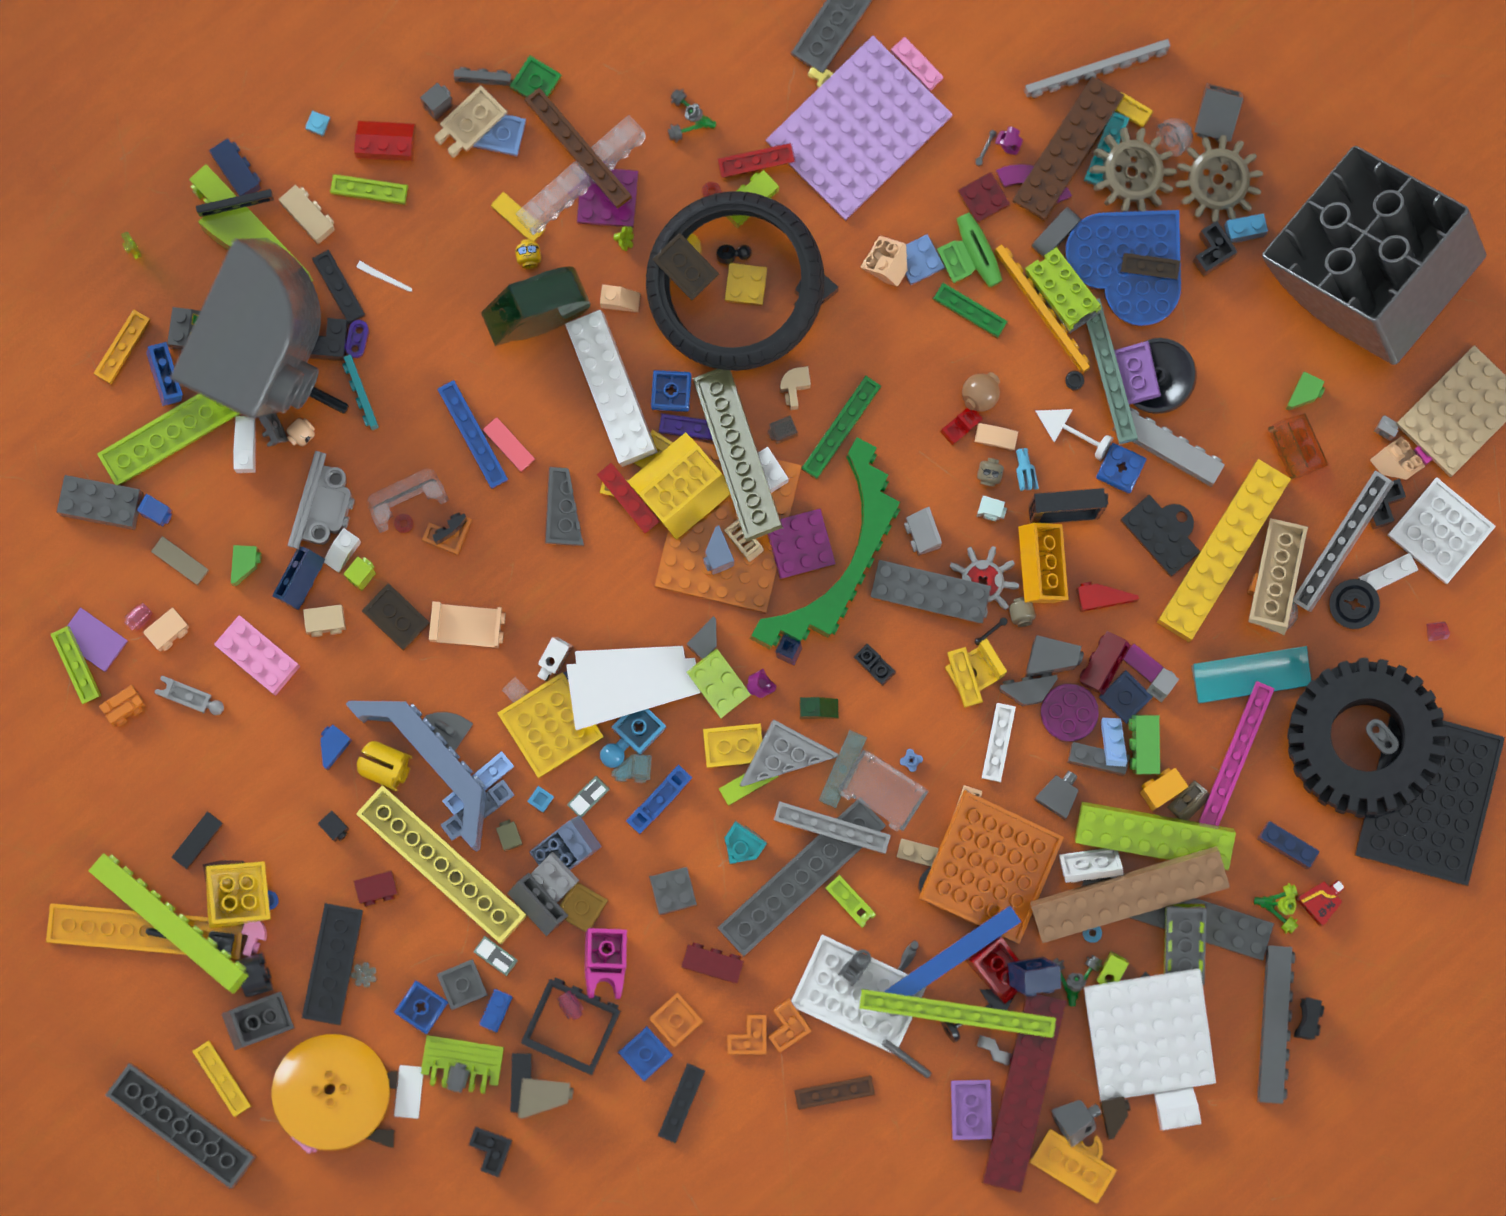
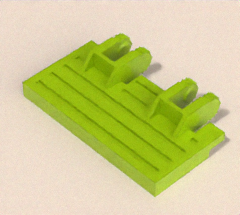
[421,1035,504,1094]

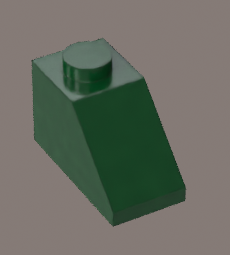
[800,697,839,719]

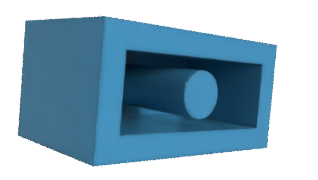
[1224,213,1268,243]

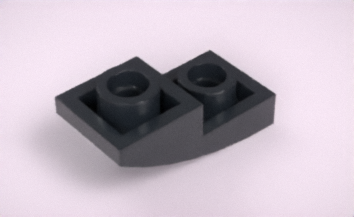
[432,513,467,545]
[854,644,896,686]

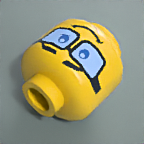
[515,239,541,269]

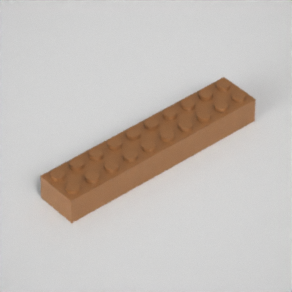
[1030,846,1230,943]

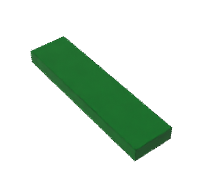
[933,283,1008,338]

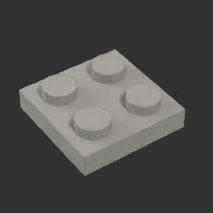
[531,852,579,903]

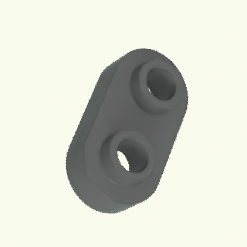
[1366,719,1398,755]

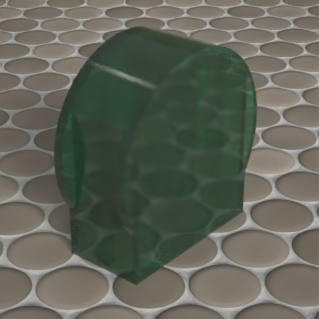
[481,267,591,346]

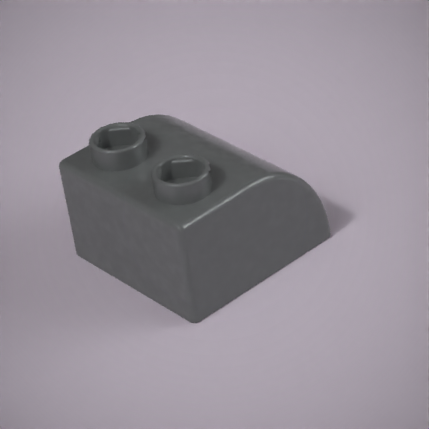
[1262,146,1487,365]
[170,238,321,419]

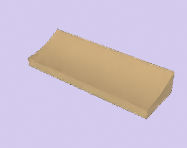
[1248,518,1308,635]

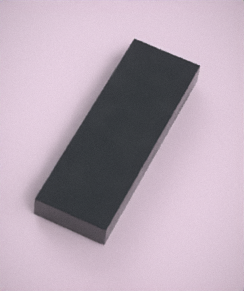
[172,811,223,869]
[510,1053,532,1112]

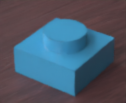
[527,786,554,813]

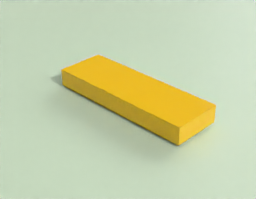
[491,192,545,242]
[947,647,983,708]

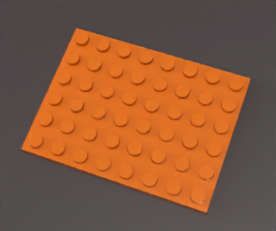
[655,440,802,613]

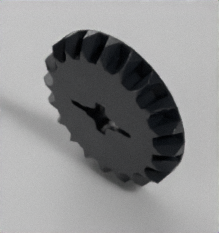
[1329,579,1380,629]

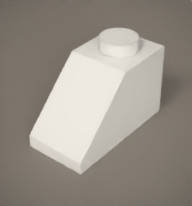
[324,528,361,573]

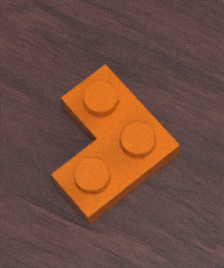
[422,512,472,555]
[768,998,812,1053]
[727,1015,766,1054]

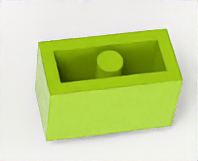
[343,556,376,591]

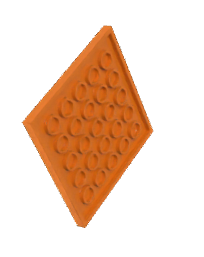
[919,791,1064,944]

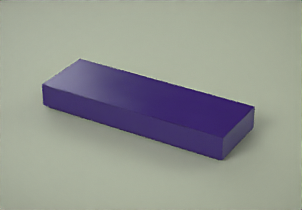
[659,413,713,441]

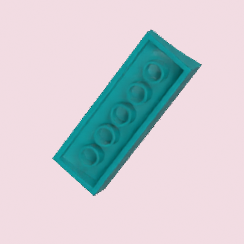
[1191,646,1312,704]

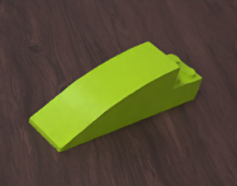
[189,164,313,281]

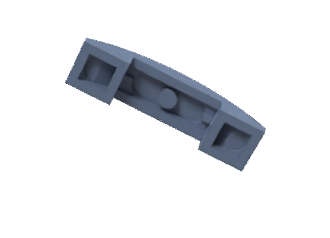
[440,780,514,841]

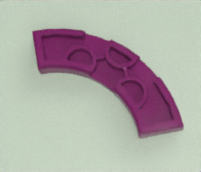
[996,164,1072,205]

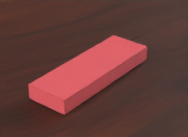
[483,417,535,472]

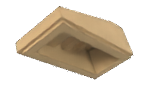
[724,519,764,562]

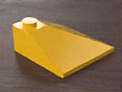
[206,862,270,928]

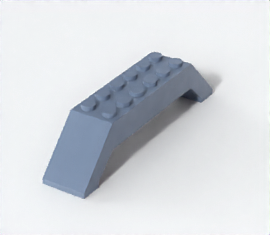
[346,701,486,852]

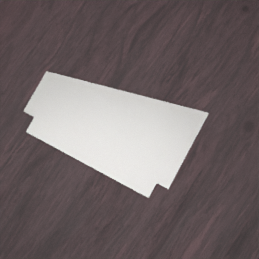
[566,646,700,730]

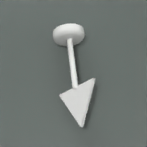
[1036,409,1113,461]

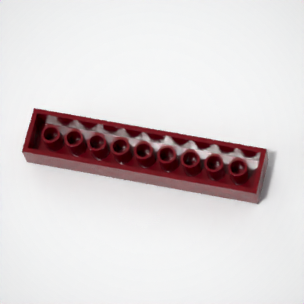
[982,994,1066,1192]

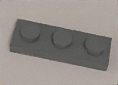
[454,67,512,86]

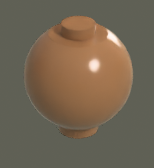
[962,372,1000,411]

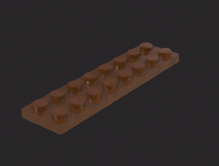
[1013,76,1125,221]

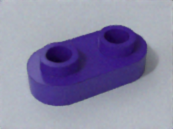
[345,320,369,358]

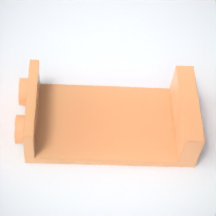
[429,601,506,648]

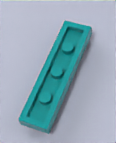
[1084,112,1129,185]
[342,354,379,430]

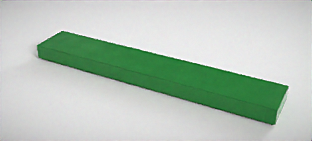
[801,376,881,479]

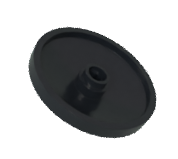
[1133,338,1197,414]

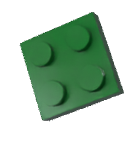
[510,55,562,98]

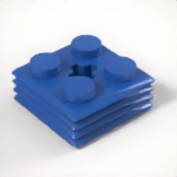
[651,370,691,412]
[1096,443,1147,494]
[395,981,448,1034]

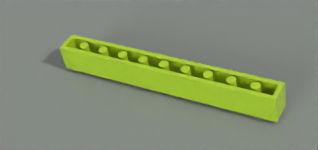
[89,853,249,994]

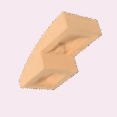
[974,423,1018,451]

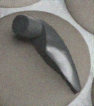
[897,940,918,971]

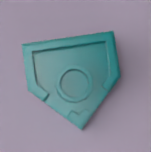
[724,821,768,864]

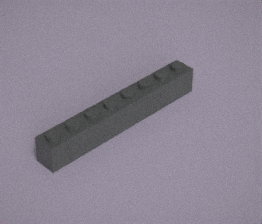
[1257,945,1295,1104]

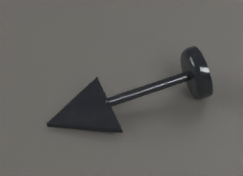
[940,989,1015,1043]

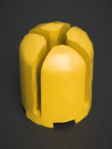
[357,741,412,791]

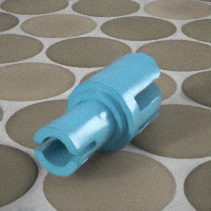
[1016,448,1039,491]

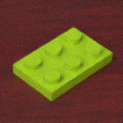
[686,649,751,718]

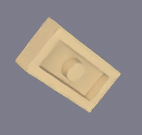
[896,838,939,867]

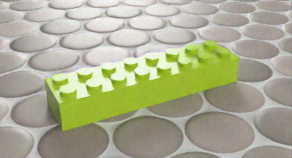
[1075,802,1236,870]

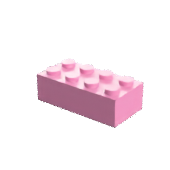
[214,615,300,696]

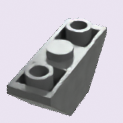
[999,673,1058,706]

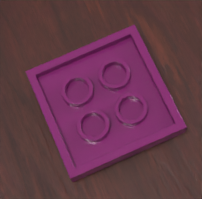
[577,168,638,228]
[768,509,836,579]

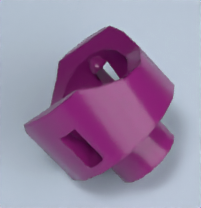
[995,127,1023,155]
[747,669,776,698]

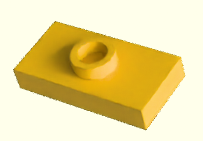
[1115,92,1153,128]

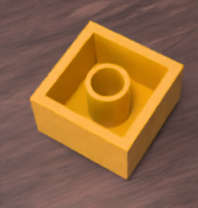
[1139,768,1188,811]

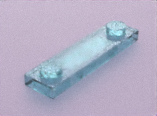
[818,730,867,808]

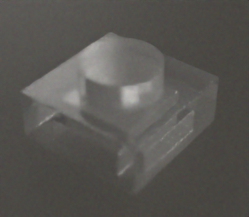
[502,677,529,703]

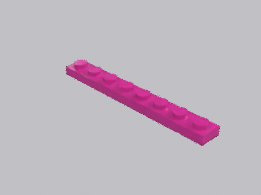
[1198,681,1275,826]

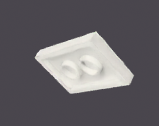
[1059,848,1123,883]

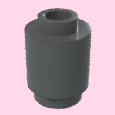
[446,1062,470,1093]

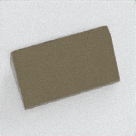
[1168,780,1209,820]

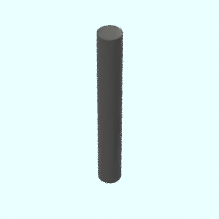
[881,1039,931,1078]

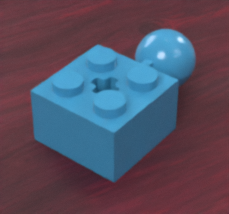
[600,709,666,768]

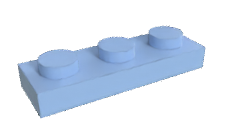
[1101,717,1127,767]

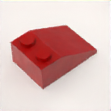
[966,936,1020,1004]

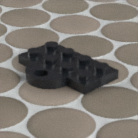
[1120,494,1200,577]

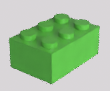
[1129,715,1160,774]

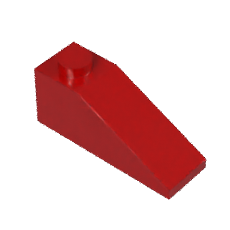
[1076,582,1139,612]

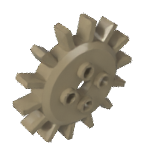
[1090,127,1177,212]
[1175,135,1263,223]

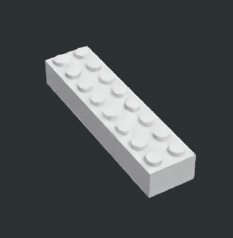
[565,310,658,467]

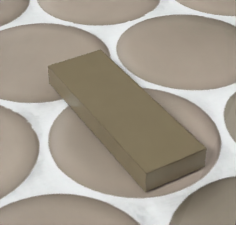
[151,536,209,585]

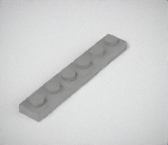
[774,801,891,854]

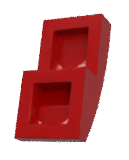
[940,408,983,446]

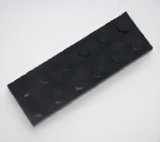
[302,903,364,1026]

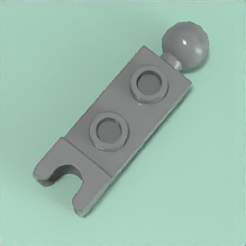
[155,676,224,715]

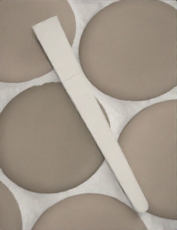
[357,261,412,292]

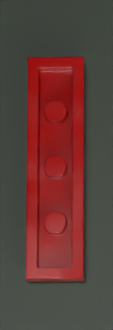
[718,143,796,178]
[596,463,660,534]

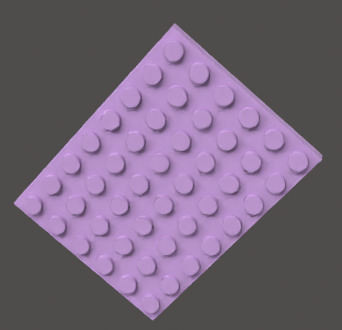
[766,36,953,221]

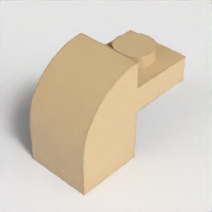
[780,366,811,410]

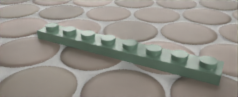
[1086,299,1138,445]

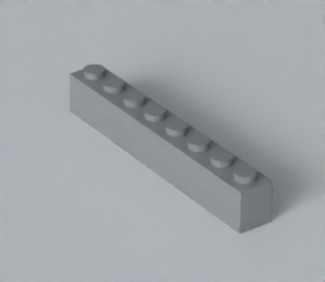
[1293,470,1395,612]

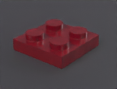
[958,172,1010,223]

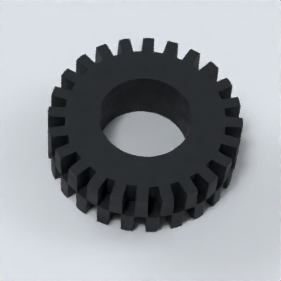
[1287,658,1447,818]

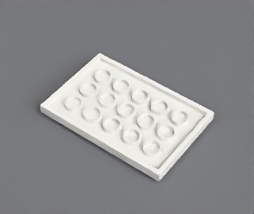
[791,935,927,1054]

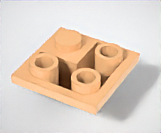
[861,236,907,287]
[1370,436,1425,480]

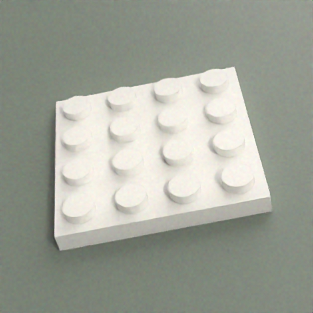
[1387,477,1496,585]

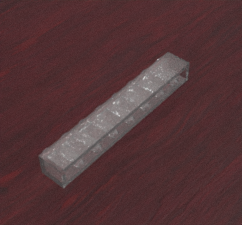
[516,115,646,235]

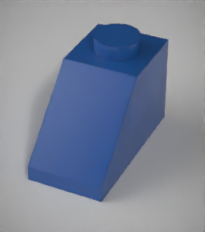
[137,494,172,527]
[320,724,352,770]

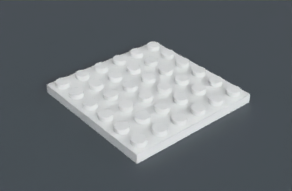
[1084,968,1216,1101]

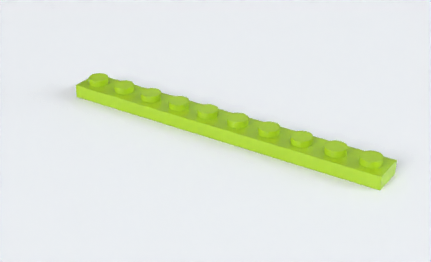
[859,989,1056,1038]

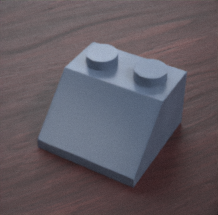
[703,525,734,575]

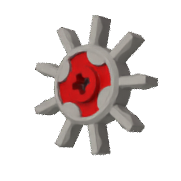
[950,546,1019,618]

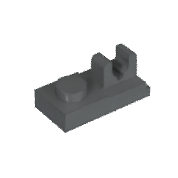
[259,413,289,446]

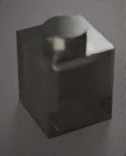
[767,415,798,445]

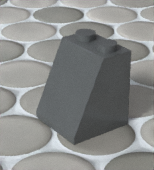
[1194,83,1243,142]
[1025,635,1084,677]

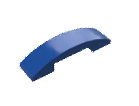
[626,764,693,834]

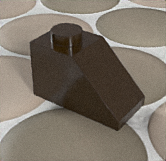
[1099,1096,1130,1140]

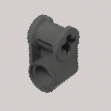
[837,950,871,987]

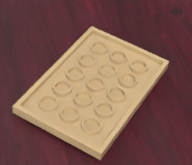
[1396,345,1506,478]

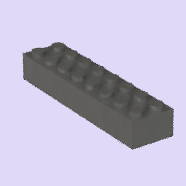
[106,1063,257,1189]

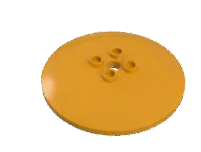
[272,1034,390,1150]

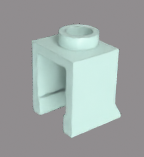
[977,495,1007,522]

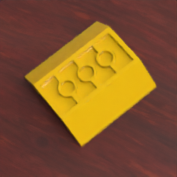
[627,432,731,540]

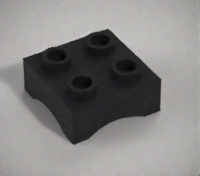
[1294,998,1324,1040]

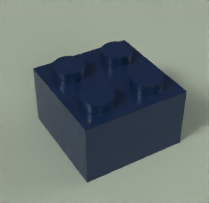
[1008,957,1061,997]

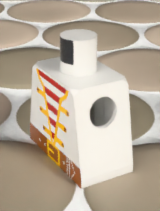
[537,637,573,681]

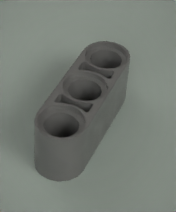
[1031,207,1082,258]

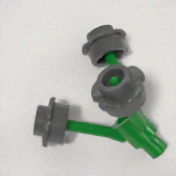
[668,89,716,143]
[1052,955,1103,1007]

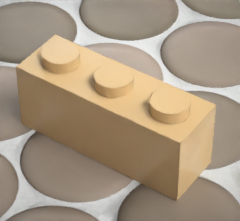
[279,184,335,245]

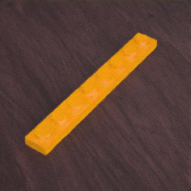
[994,244,1090,374]

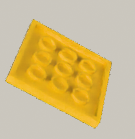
[498,672,604,779]

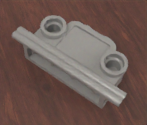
[287,451,355,549]

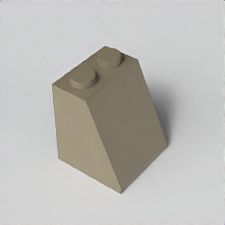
[517,1078,573,1118]

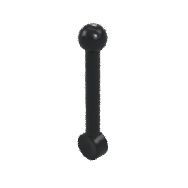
[974,618,1007,645]

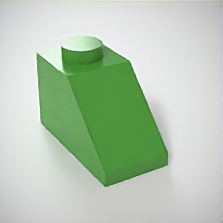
[1286,372,1325,410]
[231,545,262,586]

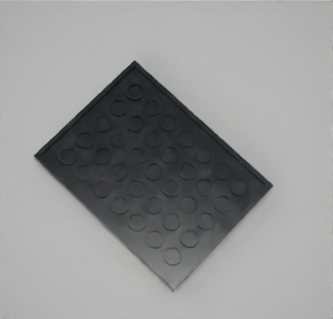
[1354,716,1505,886]

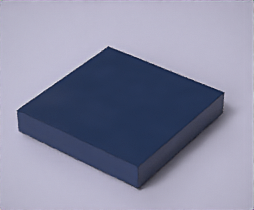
[1099,670,1153,724]

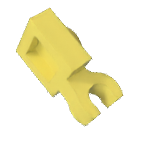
[807,67,834,88]

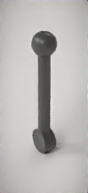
[975,130,997,166]

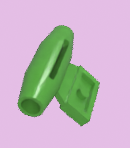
[937,213,1002,287]

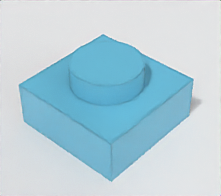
[305,111,330,136]

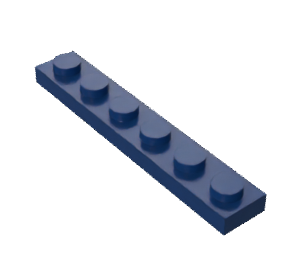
[437,380,508,489]

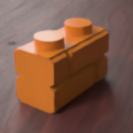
[99,685,146,727]

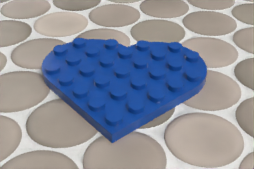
[1066,210,1181,326]

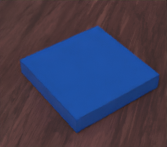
[618,1027,673,1081]

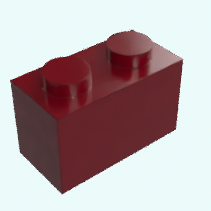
[354,871,399,907]

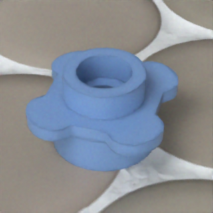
[900,749,923,772]

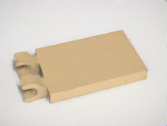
[434,85,507,158]

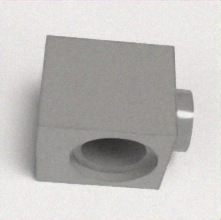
[1146,668,1179,703]

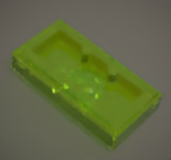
[121,231,141,259]

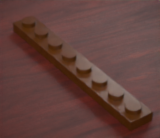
[525,88,632,209]

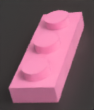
[891,37,943,91]

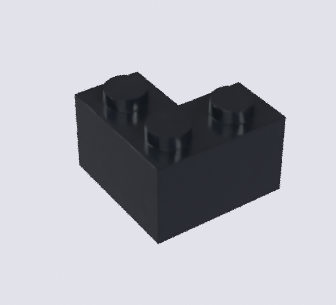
[1193,221,1238,277]
[309,318,349,361]
[1370,479,1406,530]
[469,1127,513,1177]

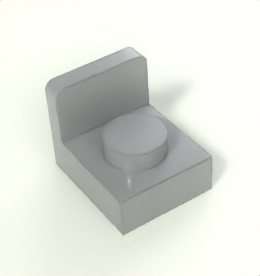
[1374,415,1398,441]

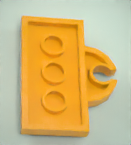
[1030,1129,1117,1204]

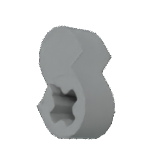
[976,1035,1012,1065]

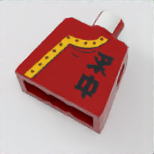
[1296,880,1345,927]

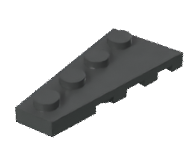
[545,467,584,546]

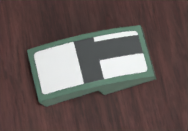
[567,776,610,818]
[473,936,518,976]

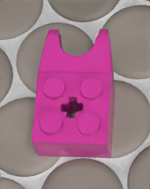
[585,928,627,999]

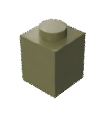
[496,820,523,851]

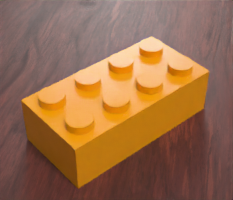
[1019,523,1069,603]

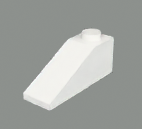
[234,416,256,473]

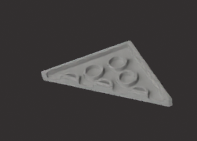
[739,720,839,787]

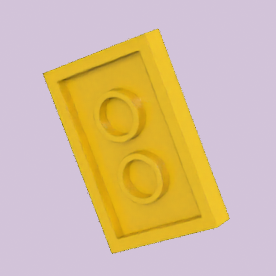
[703,723,762,768]

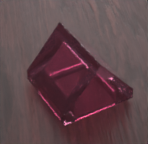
[1427,622,1450,641]

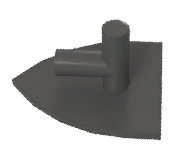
[425,712,473,751]

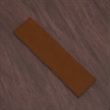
[794,1076,875,1109]

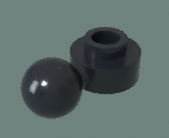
[717,245,752,264]

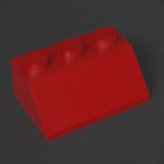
[354,121,415,161]

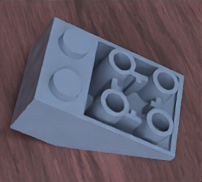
[529,815,602,870]

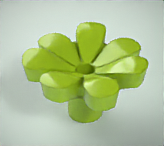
[614,226,634,251]

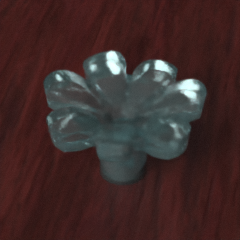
[351,962,376,988]

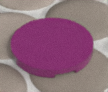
[1041,684,1099,742]

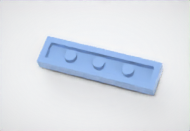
[443,751,514,815]

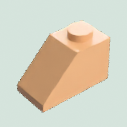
[600,285,640,312]

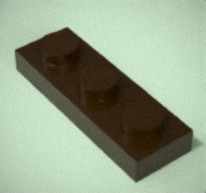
[1121,253,1180,280]

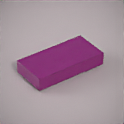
[1123,644,1164,683]

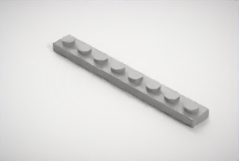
[1024,39,1170,98]

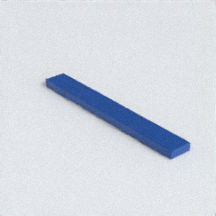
[883,906,1021,996]

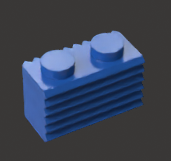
[479,989,513,1032]

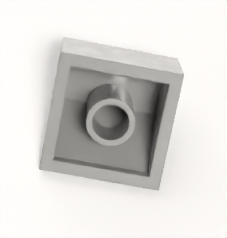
[904,507,942,556]

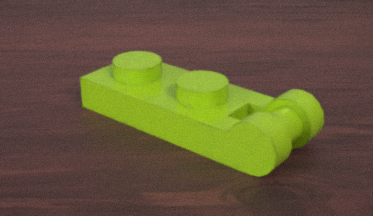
[825,875,876,928]

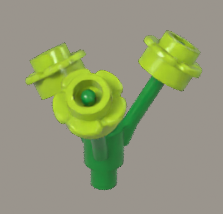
[1254,883,1298,934]

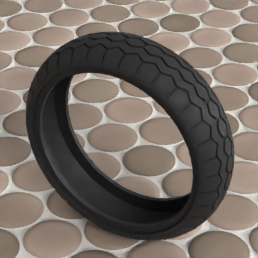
[646,191,825,371]

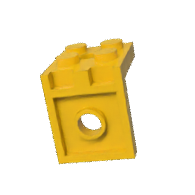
[945,639,1007,691]

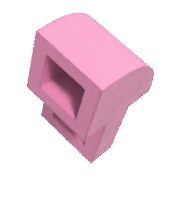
[242,921,267,956]

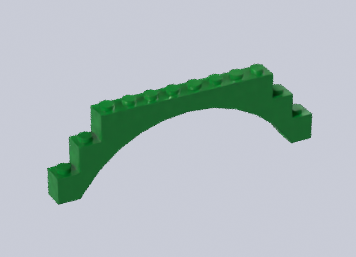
[750,437,901,650]

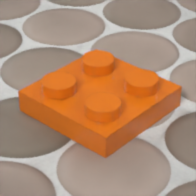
[648,992,703,1048]

